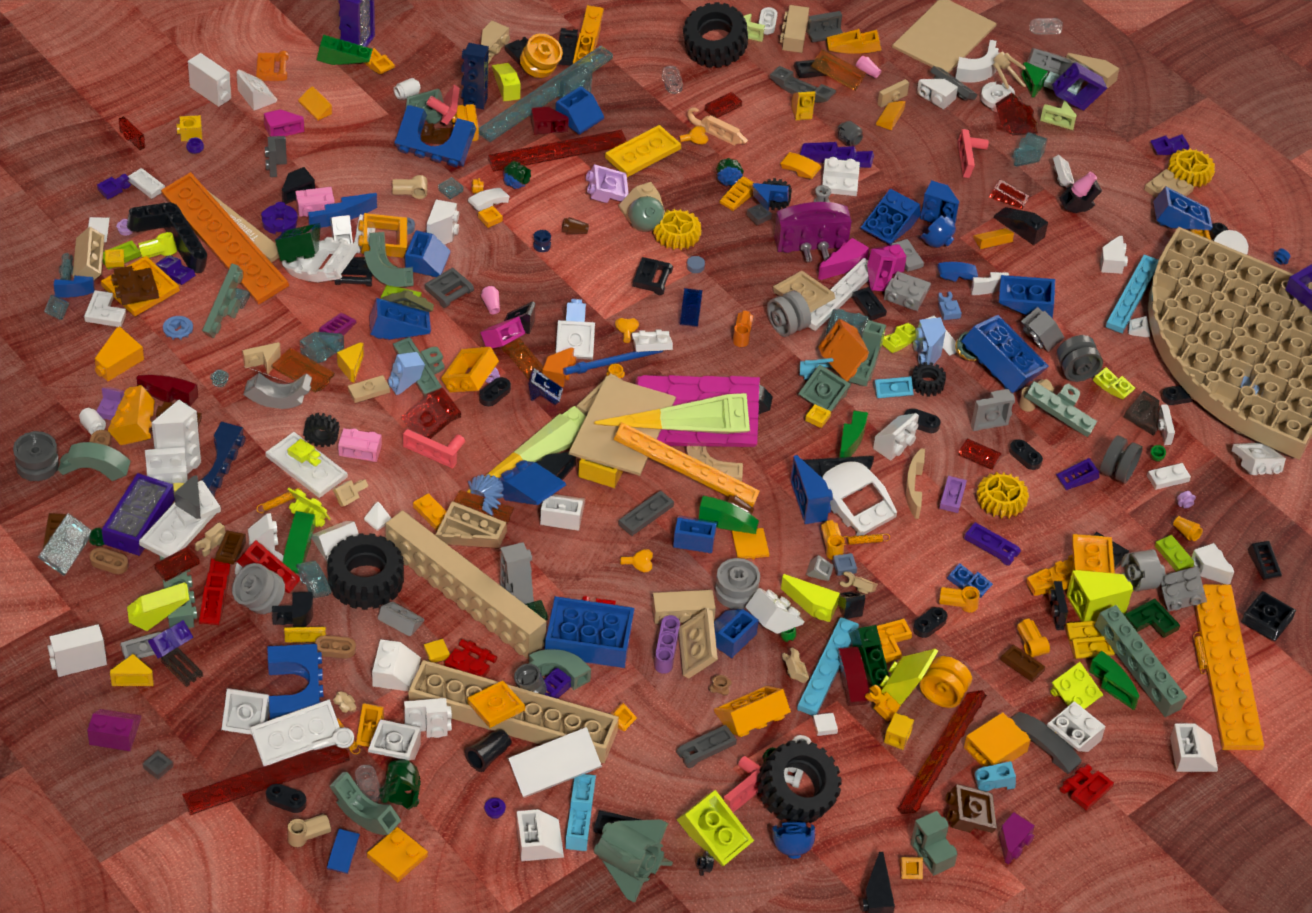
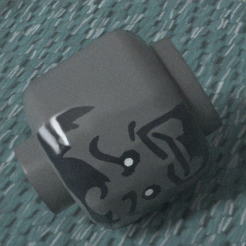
[837,121,863,146]

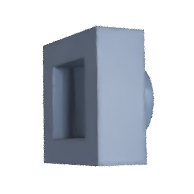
[833,553,857,576]

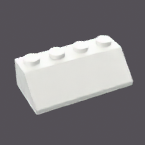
[152,400,201,474]

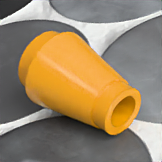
[1173,516,1203,541]

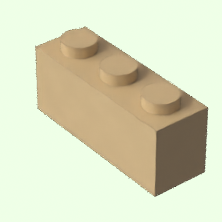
[780,5,809,53]
[73,227,105,280]
[652,590,716,624]

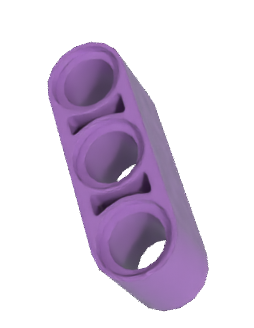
[655,615,680,674]

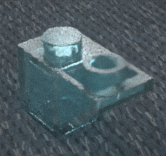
[1013,132,1047,167]
[300,332,344,366]

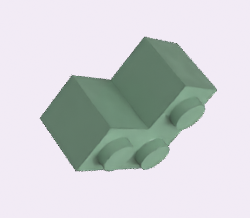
[911,811,957,876]

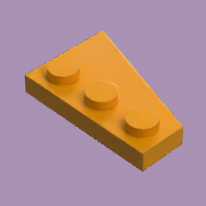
[1027,554,1074,596]

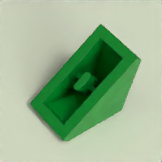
[1021,62,1048,97]

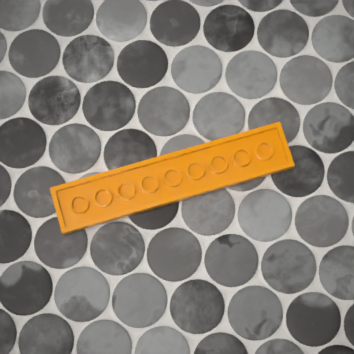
[1194,584,1264,750]

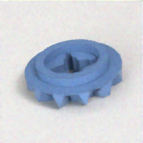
[163,316,193,340]

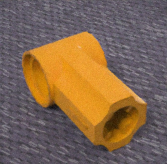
[821,520,845,560]
[939,586,980,613]
[1017,619,1050,657]

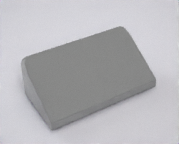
[378,602,425,636]
[120,632,161,659]

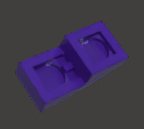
[1150,134,1190,155]
[156,255,196,285]
[148,620,193,659]

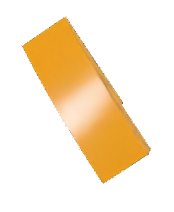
[827,29,882,54]

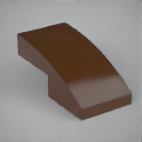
[421,123,453,144]

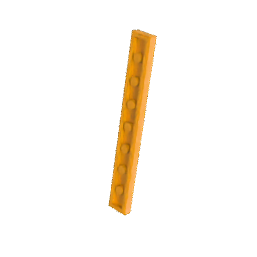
[613,422,760,507]

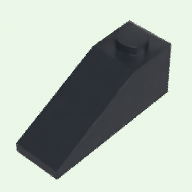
[993,207,1048,245]
[861,852,895,913]

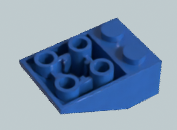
[861,189,921,245]

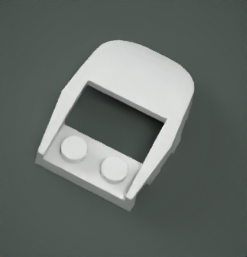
[282,237,360,282]
[822,462,897,536]

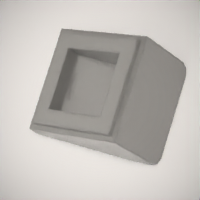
[806,555,834,581]

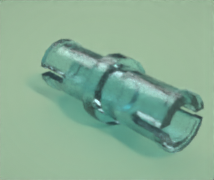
[59,253,73,280]

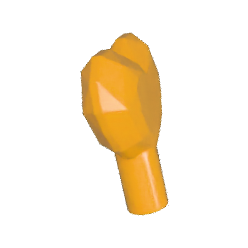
[679,125,709,145]
[615,318,639,343]
[621,549,653,572]

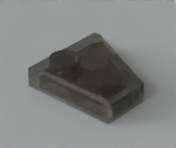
[1124,391,1160,436]

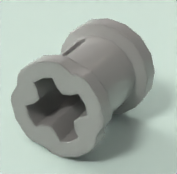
[814,185,831,202]

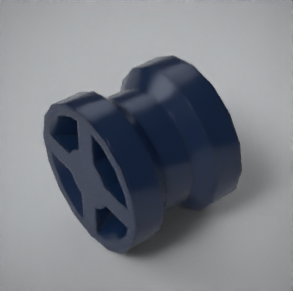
[533,230,551,252]

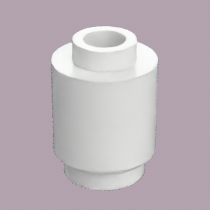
[394,78,421,100]
[79,408,106,435]

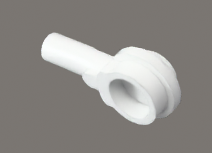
[312,727,354,751]

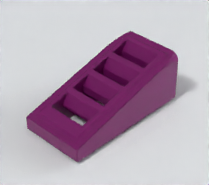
[319,313,356,345]

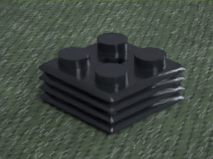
[1241,591,1296,641]

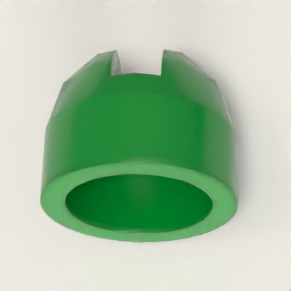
[1150,445,1166,462]
[780,627,796,642]

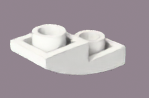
[468,188,510,211]
[971,272,1009,295]

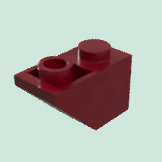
[531,107,569,135]

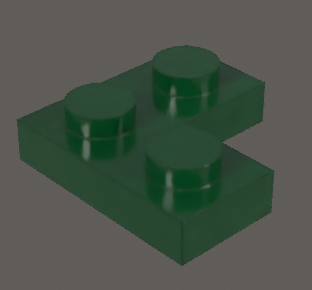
[1124,599,1180,638]

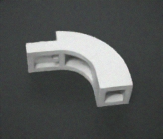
[956,40,999,82]

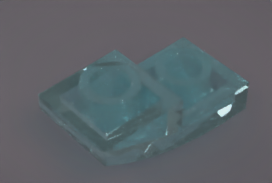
[296,561,332,598]

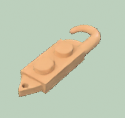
[687,108,748,146]

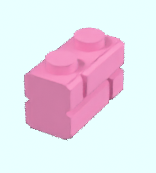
[295,187,335,217]
[338,428,382,462]

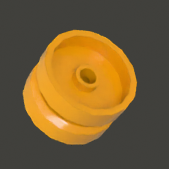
[520,33,563,78]
[920,656,972,708]

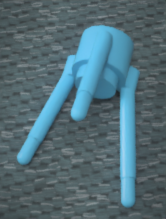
[800,358,834,380]

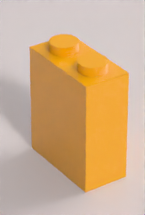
[964,712,1031,767]

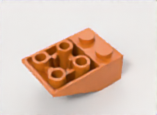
[818,318,869,382]

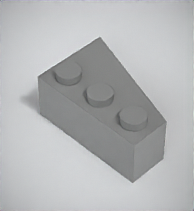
[500,542,535,610]

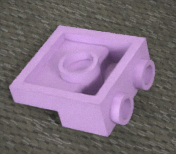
[586,164,629,203]

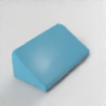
[873,377,914,399]

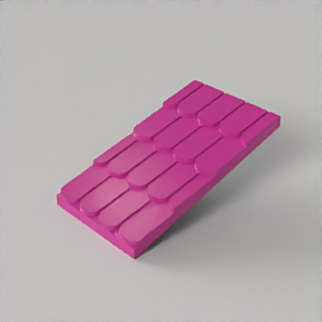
[635,375,760,447]

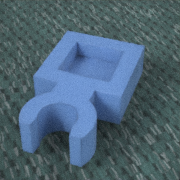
[938,292,962,320]

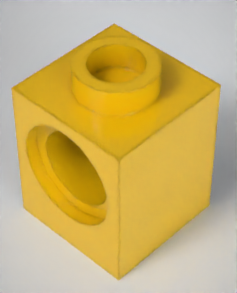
[176,115,202,141]
[884,713,914,750]

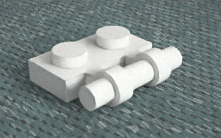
[632,329,673,352]

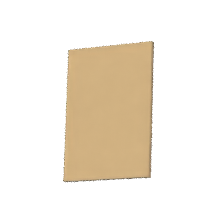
[892,0,997,73]
[569,376,676,476]

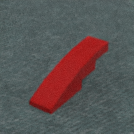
[199,558,232,625]

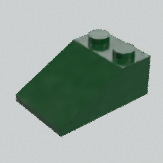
[275,223,321,263]

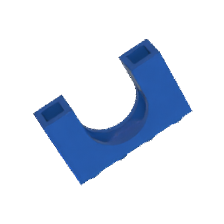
[394,105,476,167]
[268,644,324,720]

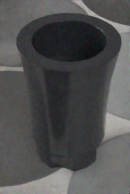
[465,729,512,772]

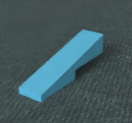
[565,774,596,851]

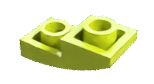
[882,323,916,353]
[1093,367,1136,399]

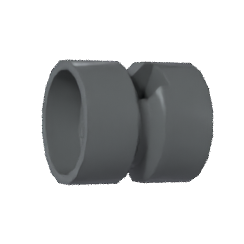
[514,664,547,695]

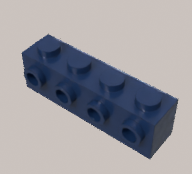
[461,43,489,110]

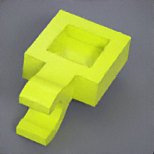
[287,438,321,467]

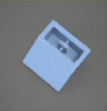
[913,317,946,365]

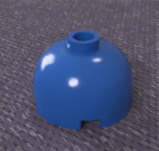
[921,213,956,248]
[772,822,815,859]

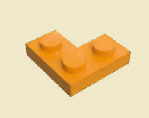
[877,619,912,663]

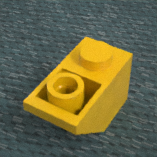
[791,91,816,120]

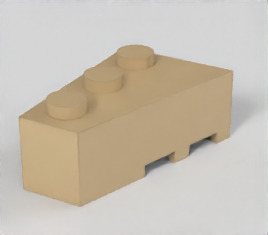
[436,501,507,548]

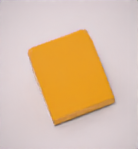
[610,703,637,732]
[900,857,923,879]

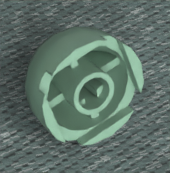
[628,196,665,232]

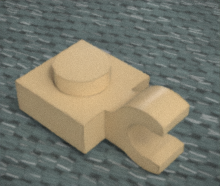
[333,479,368,507]
[195,522,225,557]
[840,572,878,594]
[782,648,809,683]

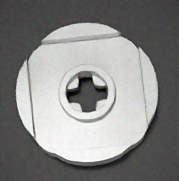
[980,82,1015,112]

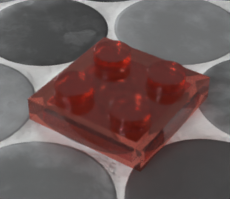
[401,393,453,439]

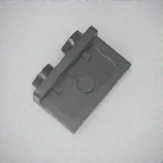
[807,11,843,42]
[265,136,287,177]

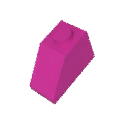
[264,109,304,137]
[874,244,907,274]
[867,249,897,291]
[480,317,525,348]

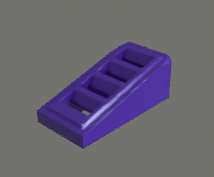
[1056,458,1099,490]
[544,668,571,699]

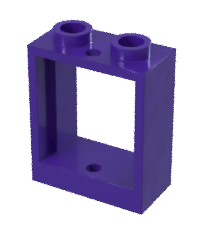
[1051,62,1107,111]
[1285,264,1312,311]

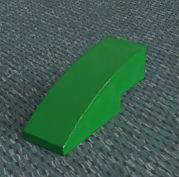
[839,410,868,458]
[699,496,759,534]
[282,511,316,574]
[1089,651,1139,710]

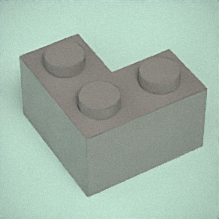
[1021,307,1065,352]

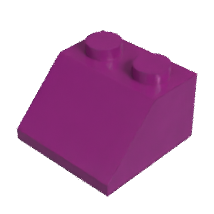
[87,709,141,751]

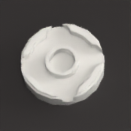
[1214,230,1249,255]

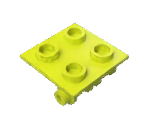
[288,488,331,527]
[1051,662,1103,709]

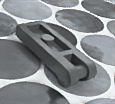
[676,725,737,768]

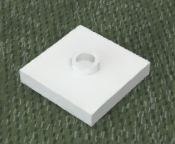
[556,320,595,360]

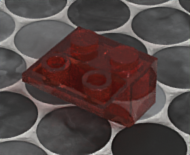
[996,92,1038,135]

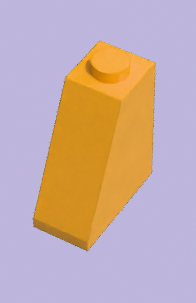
[95,326,144,381]

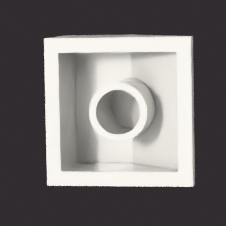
[427,199,460,245]
[372,639,421,691]
[368,720,421,760]

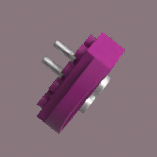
[774,202,852,262]

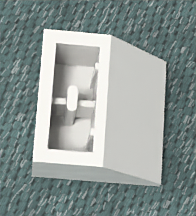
[873,413,919,461]
[540,494,585,531]
[746,588,805,634]
[1047,701,1106,752]
[1170,724,1218,772]
[516,809,564,861]

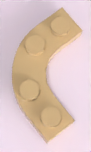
[686,446,743,482]

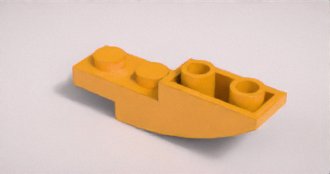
[573,5,604,67]

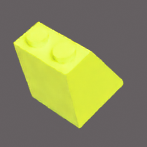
[1066,570,1133,622]

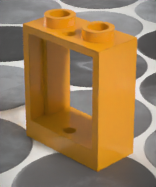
[358,213,407,258]
[441,347,499,393]

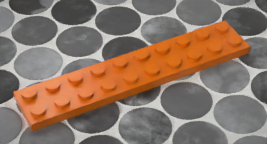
[161,172,289,305]

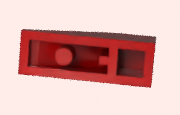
[236,540,301,594]

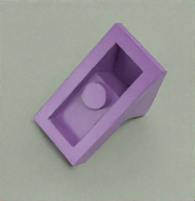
[97,387,125,420]

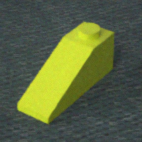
[492,63,521,102]
[781,574,840,622]
[127,583,189,631]

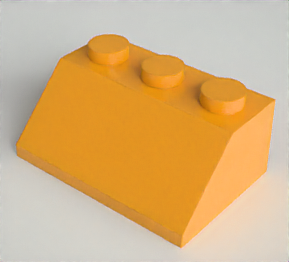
[714,686,791,737]

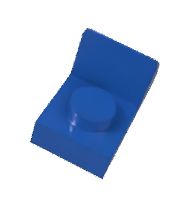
[753,183,789,211]

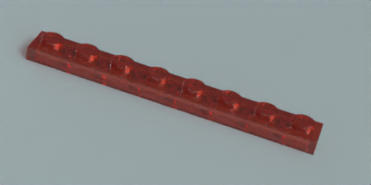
[488,129,627,172]
[897,690,987,814]
[182,745,350,815]

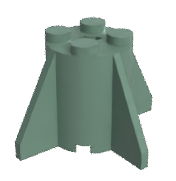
[594,819,673,902]

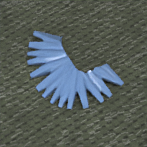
[468,474,504,516]

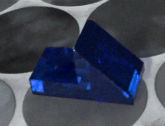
[680,288,703,327]
[528,368,563,405]

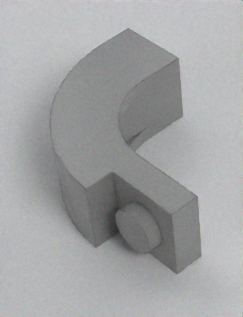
[1027,47,1088,83]
[243,373,312,409]

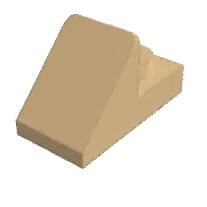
[242,342,281,374]

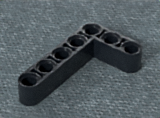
[126,202,207,273]

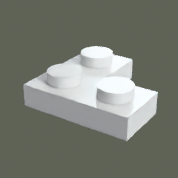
[84,290,126,327]
[175,480,221,527]

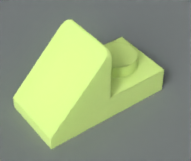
[744,14,765,42]
[1040,101,1077,130]

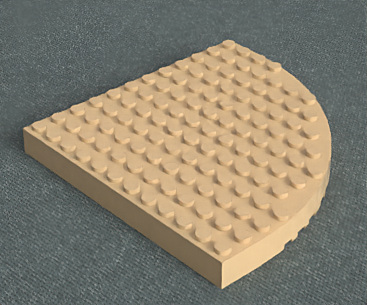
[1148,227,1312,460]

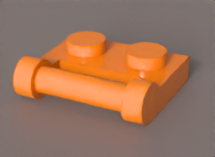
[256,50,289,81]

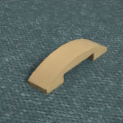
[906,448,925,519]

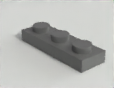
[930,66,978,100]
[618,490,674,536]

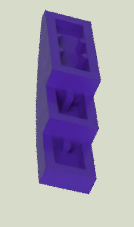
[800,142,874,168]

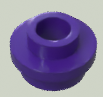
[186,137,204,154]
[484,798,506,819]

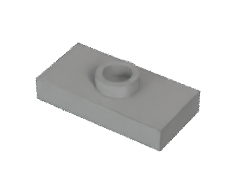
[892,239,924,272]

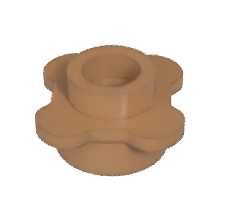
[709,675,732,696]

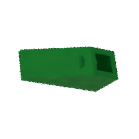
[316,35,373,65]

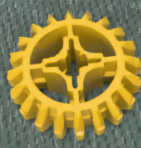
[1168,148,1215,188]
[653,209,702,250]
[976,472,1029,519]

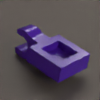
[97,174,131,200]

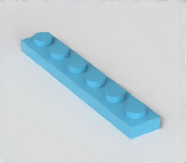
[1106,255,1159,334]
[797,617,859,716]

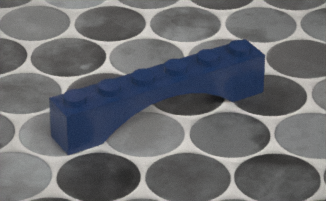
[201,421,245,497]

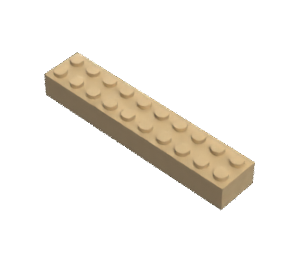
[386,510,546,660]
[408,660,619,763]

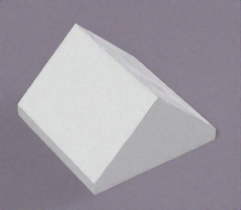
[237,69,277,110]
[311,521,359,564]
[222,689,270,734]

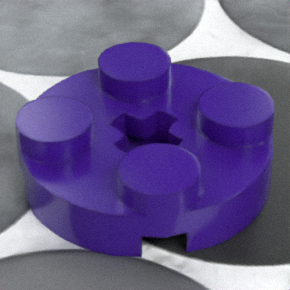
[261,202,298,234]

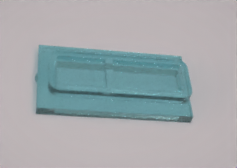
[38,513,92,576]

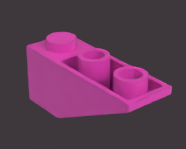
[818,238,869,280]

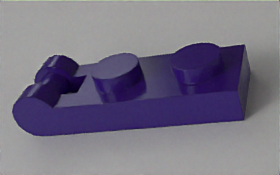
[964,522,1021,566]

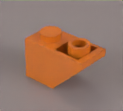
[542,348,577,387]

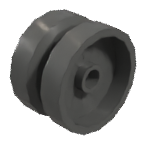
[1056,335,1103,382]
[13,431,59,481]
[1100,435,1143,484]

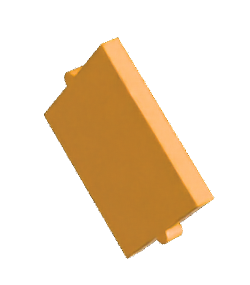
[732,528,770,560]

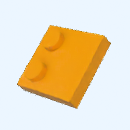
[467,680,525,728]
[367,827,428,883]

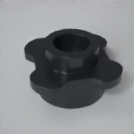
[696,850,714,876]

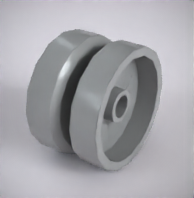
[767,290,811,337]
[715,558,760,609]
[232,563,285,615]

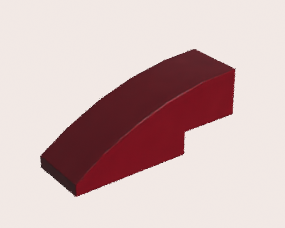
[136,375,198,406]
[838,647,870,706]

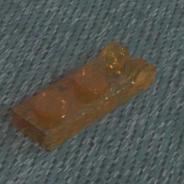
[501,337,544,380]

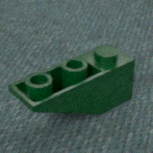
[849,625,889,686]

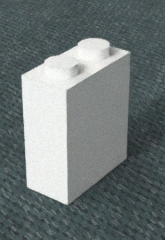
[188,53,231,107]
[47,624,107,677]

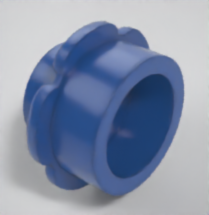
[1273,248,1291,265]

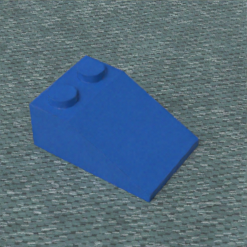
[1153,186,1213,230]
[999,275,1055,319]
[370,298,431,340]
[790,455,833,524]
[499,460,566,505]

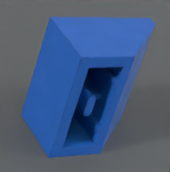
[556,86,604,135]
[920,180,960,224]
[405,230,451,277]
[673,515,718,553]
[714,609,759,658]

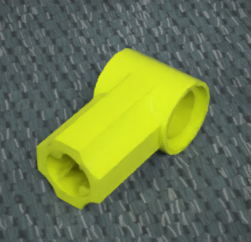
[138,232,177,258]

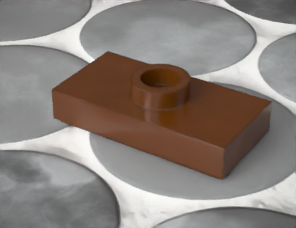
[1000,644,1045,682]

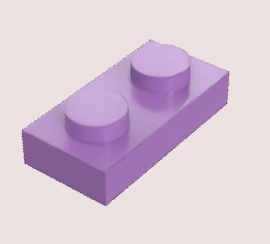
[939,476,967,513]

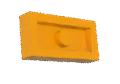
[413,493,447,531]

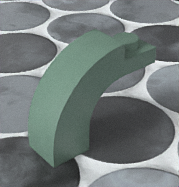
[364,232,414,287]
[849,320,886,386]
[58,442,131,481]
[523,649,591,690]
[329,772,401,835]

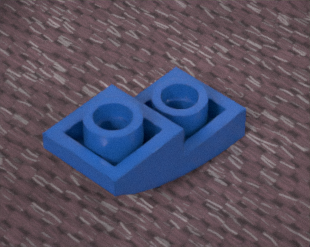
[937,262,978,282]
[53,275,95,298]
[947,563,993,598]
[327,829,360,874]

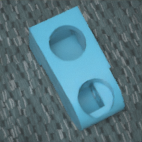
[974,761,1016,792]

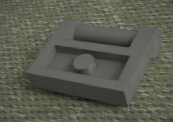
[425,268,474,308]

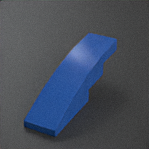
[308,193,377,228]

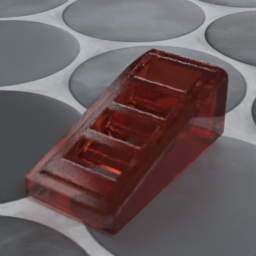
[989,179,1030,209]

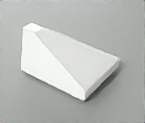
[1129,316,1150,337]
[364,502,392,531]

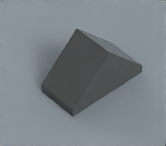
[174,475,201,519]

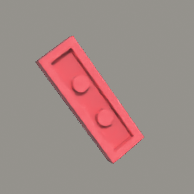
[426,85,460,125]
[957,129,989,178]
[403,429,465,469]
[724,756,761,813]

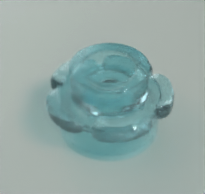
[210,370,229,387]

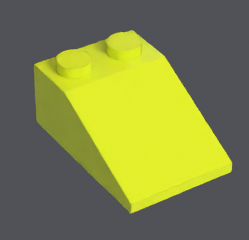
[880,649,938,706]
[677,790,754,866]

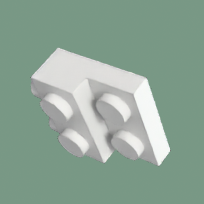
[822,157,860,196]
[1232,443,1286,475]
[145,447,188,484]
[404,698,452,738]

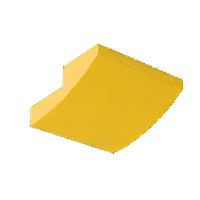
[1065,621,1115,659]

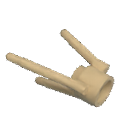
[993,52,1026,89]

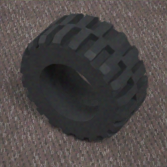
[683,2,748,68]
[327,533,404,610]
[757,740,842,823]

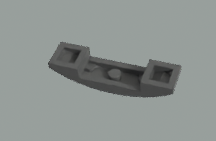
[770,66,836,102]
[1011,712,1082,774]

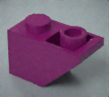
[999,812,1035,865]

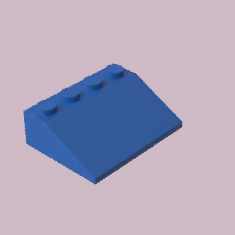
[962,315,1049,393]
[545,596,635,668]

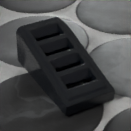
[1248,541,1282,580]

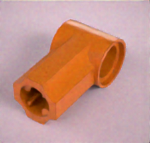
[733,310,754,347]

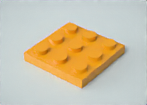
[101,256,180,317]

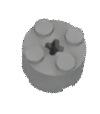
[1121,549,1165,592]

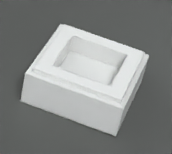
[813,713,838,736]

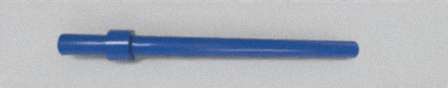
[563,350,663,375]

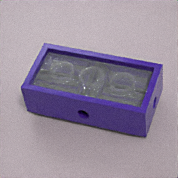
[338,0,375,47]
[102,473,175,556]

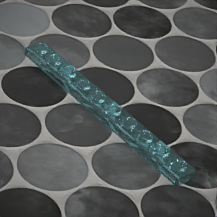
[479,45,613,142]

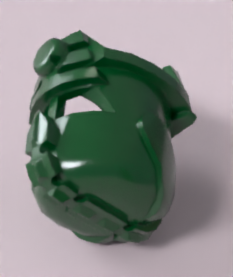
[379,759,421,810]

